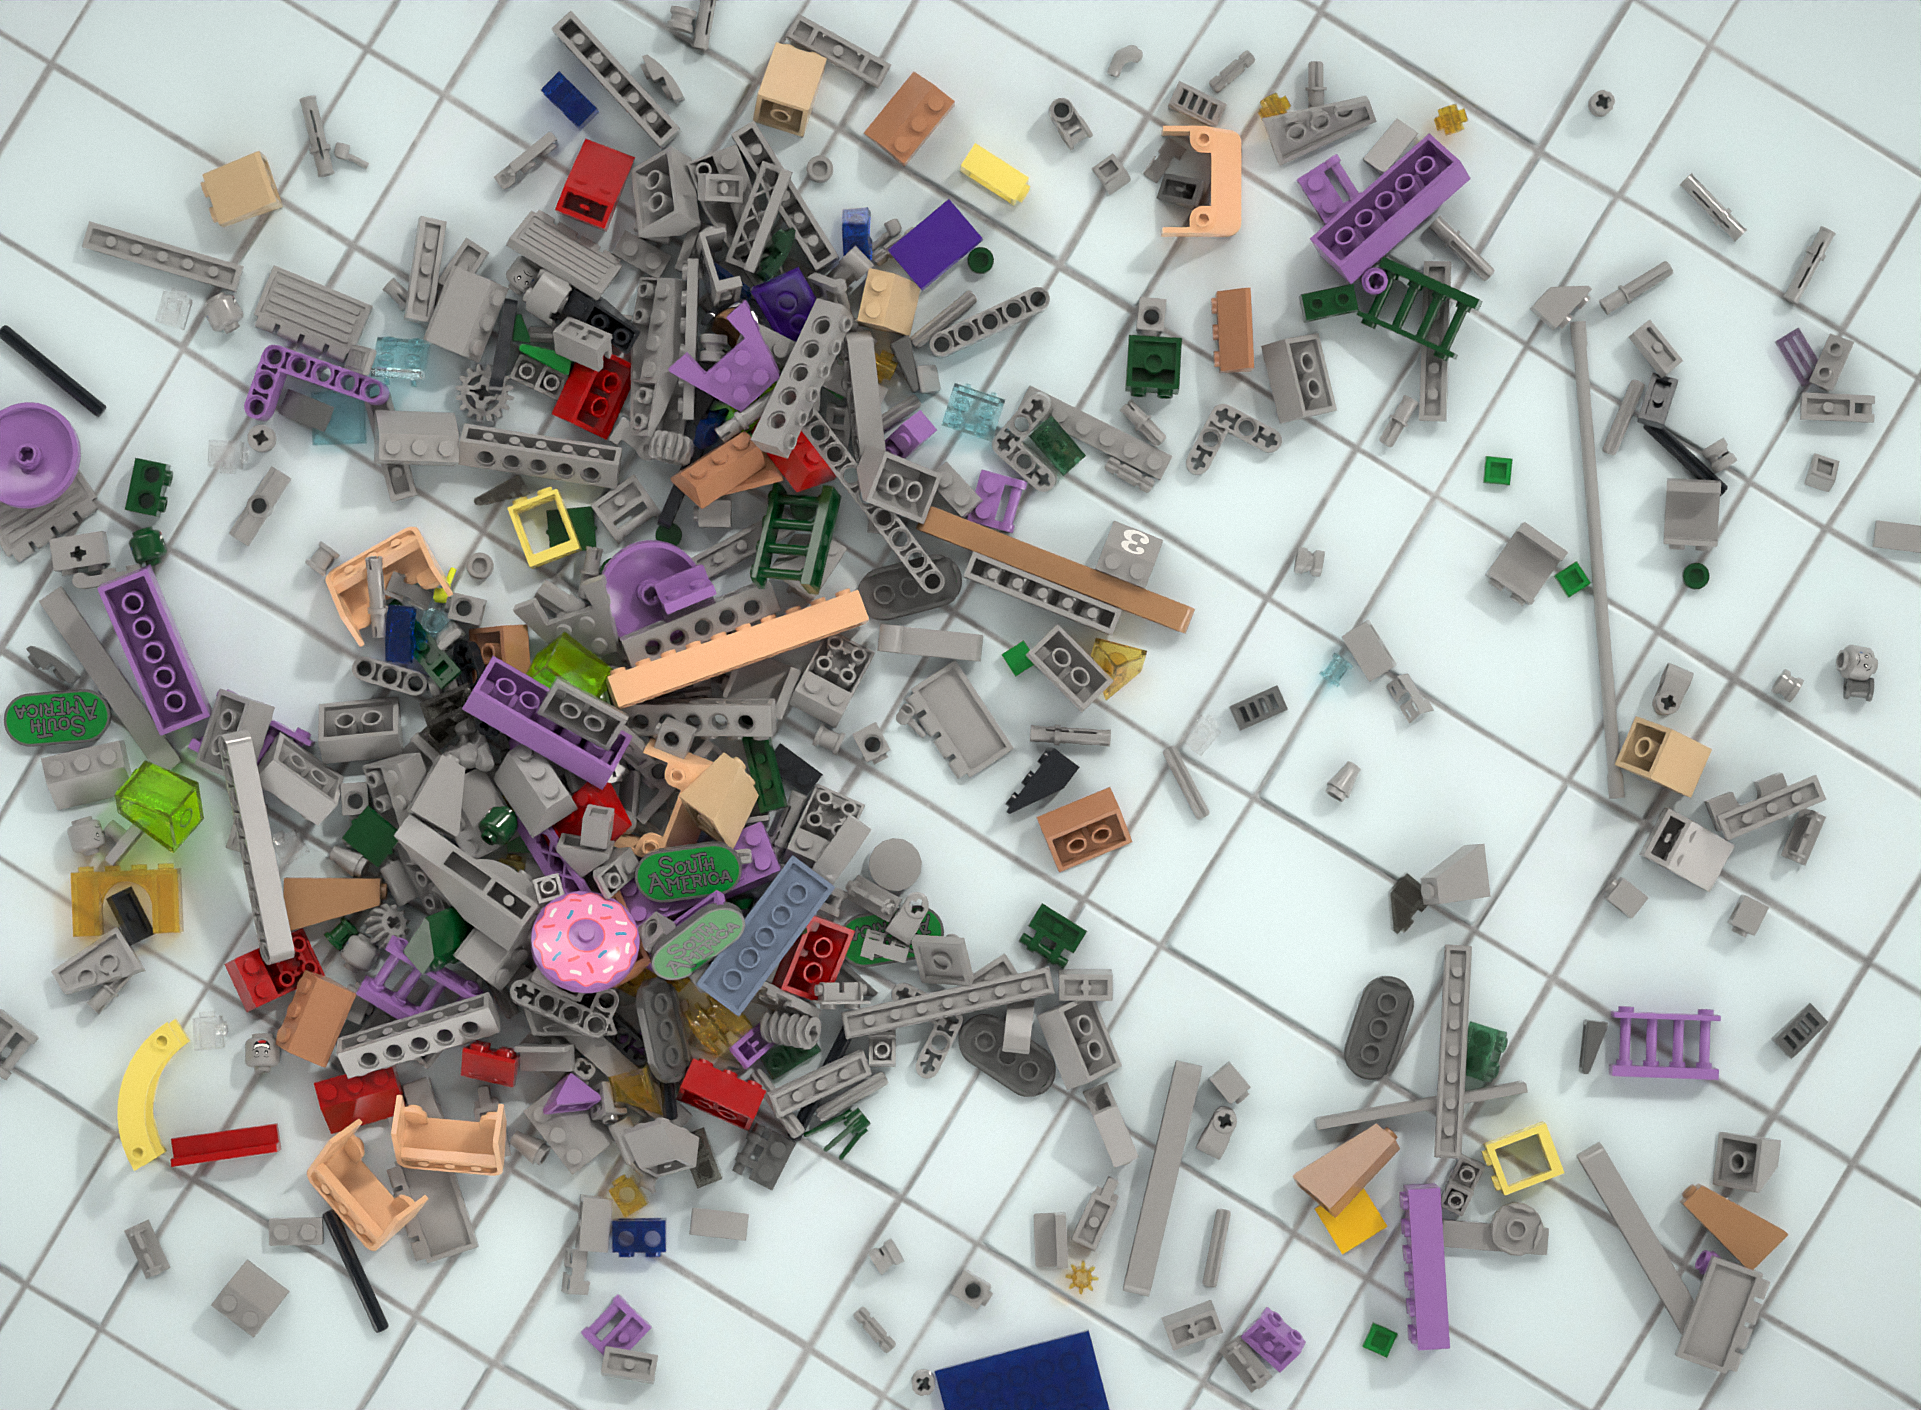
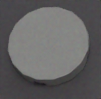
[869,838,922,891]
[1490,1202,1544,1256]

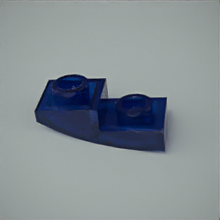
[842,207,873,262]
[693,408,730,449]
[385,605,417,663]

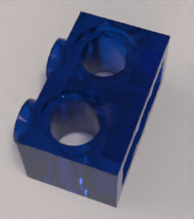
[541,71,599,131]
[612,1218,667,1257]

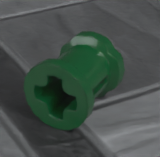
[324,916,360,951]

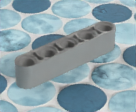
[930,287,1050,358]
[841,330,886,463]

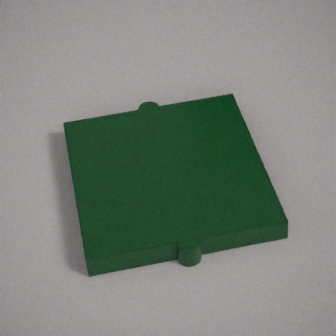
[546,506,597,551]
[342,805,399,867]

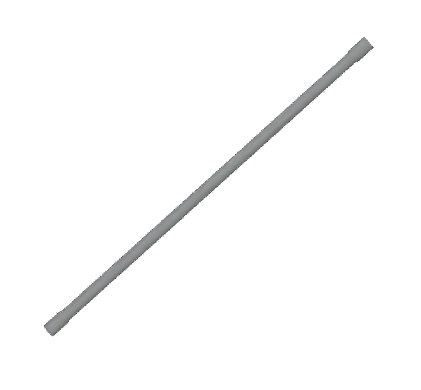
[1570,321,1625,799]

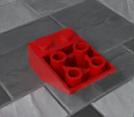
[555,138,635,232]
[224,928,325,1012]
[461,1040,520,1088]

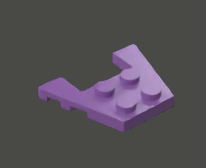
[668,300,781,412]

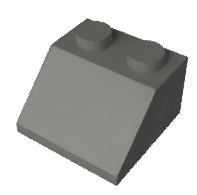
[211,1259,290,1337]

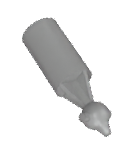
[379,853,420,907]
[608,1116,658,1194]

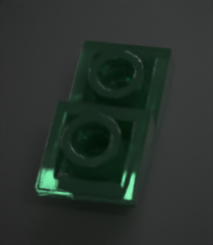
[756,227,796,282]
[760,1043,822,1080]

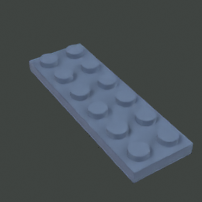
[696,855,835,1017]

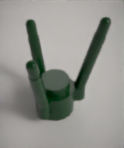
[804,1108,871,1160]

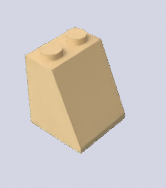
[753,42,827,137]
[201,151,283,227]
[857,268,921,337]
[1615,716,1712,798]
[679,753,759,849]

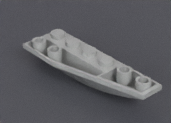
[687,144,784,286]
[630,277,687,437]
[363,753,449,914]
[394,814,540,951]

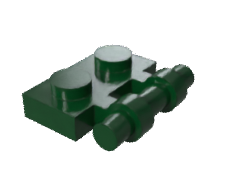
[1018,903,1087,969]

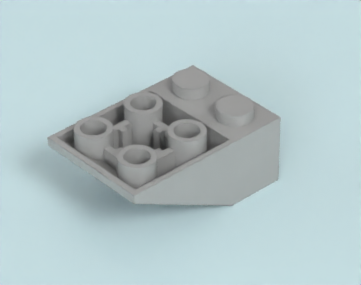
[789,634,875,728]
[782,784,865,868]
[1639,808,1735,892]

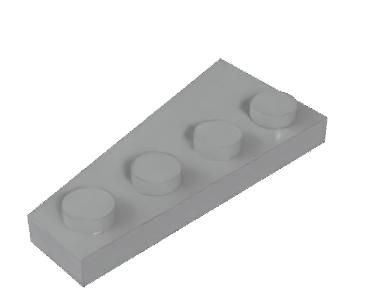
[1262,96,1377,165]

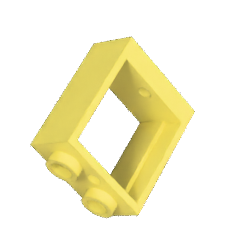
[960,143,1031,206]
[507,487,582,569]
[1481,1121,1564,1195]

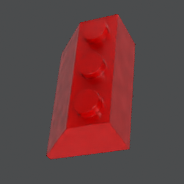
[552,354,631,440]
[751,417,837,492]
[542,781,632,859]
[769,914,855,1000]
[676,1058,766,1132]
[314,1064,406,1134]

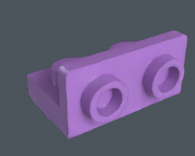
[654,564,717,615]
[1241,1307,1306,1373]

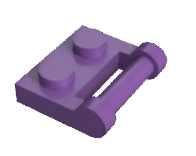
[1296,154,1362,225]
[967,469,1028,533]
[581,1294,652,1356]

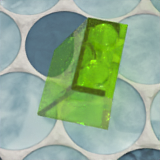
[526,631,614,701]
[115,760,204,853]

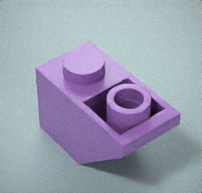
[885,410,937,459]

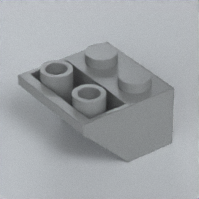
[624,1118,699,1178]

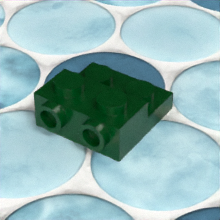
[1125,335,1182,399]

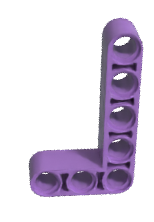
[244,345,390,422]

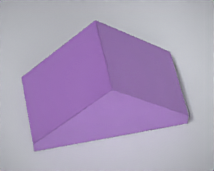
[729,1021,776,1070]
[543,1073,601,1115]

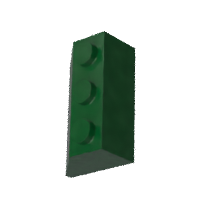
[403,906,474,975]

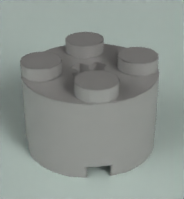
[522,267,576,328]

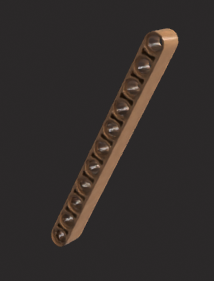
[916,506,1195,634]

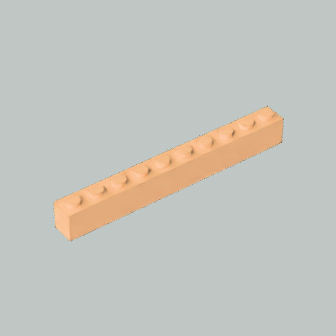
[606,589,869,710]

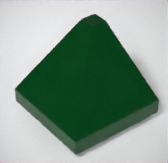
[511,314,531,343]

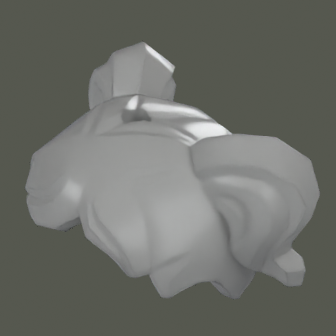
[443,733,494,772]

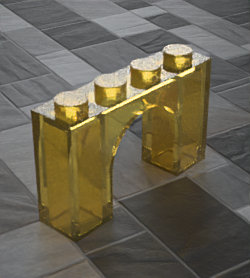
[70,863,184,937]

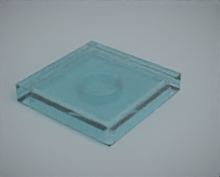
[311,391,367,446]

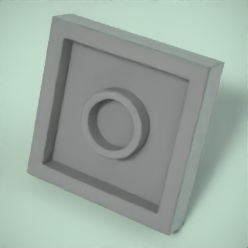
[911,934,974,986]

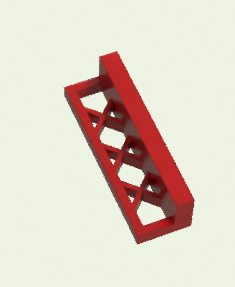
[170,1123,281,1167]

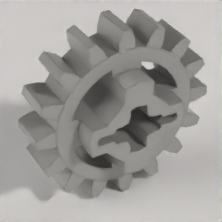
[455,364,514,422]

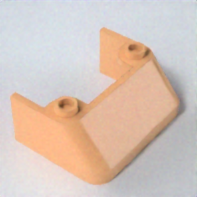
[1161,126,1241,237]
[325,527,453,647]
[614,738,713,857]
[391,1095,507,1176]
[307,1119,429,1251]

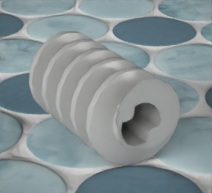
[760,1009,821,1049]

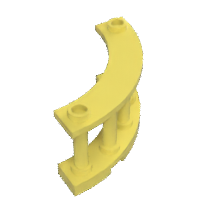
[117,1019,190,1171]

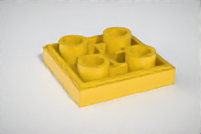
[1314,1188,1388,1255]

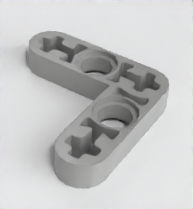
[992,392,1057,492]
[1186,404,1282,475]
[892,983,963,1079]

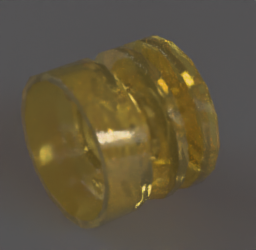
[683,993,753,1056]

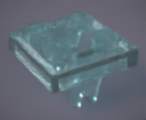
[371,336,431,387]
[942,383,1005,442]

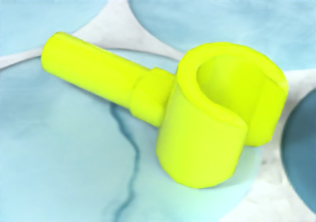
[433,567,457,603]

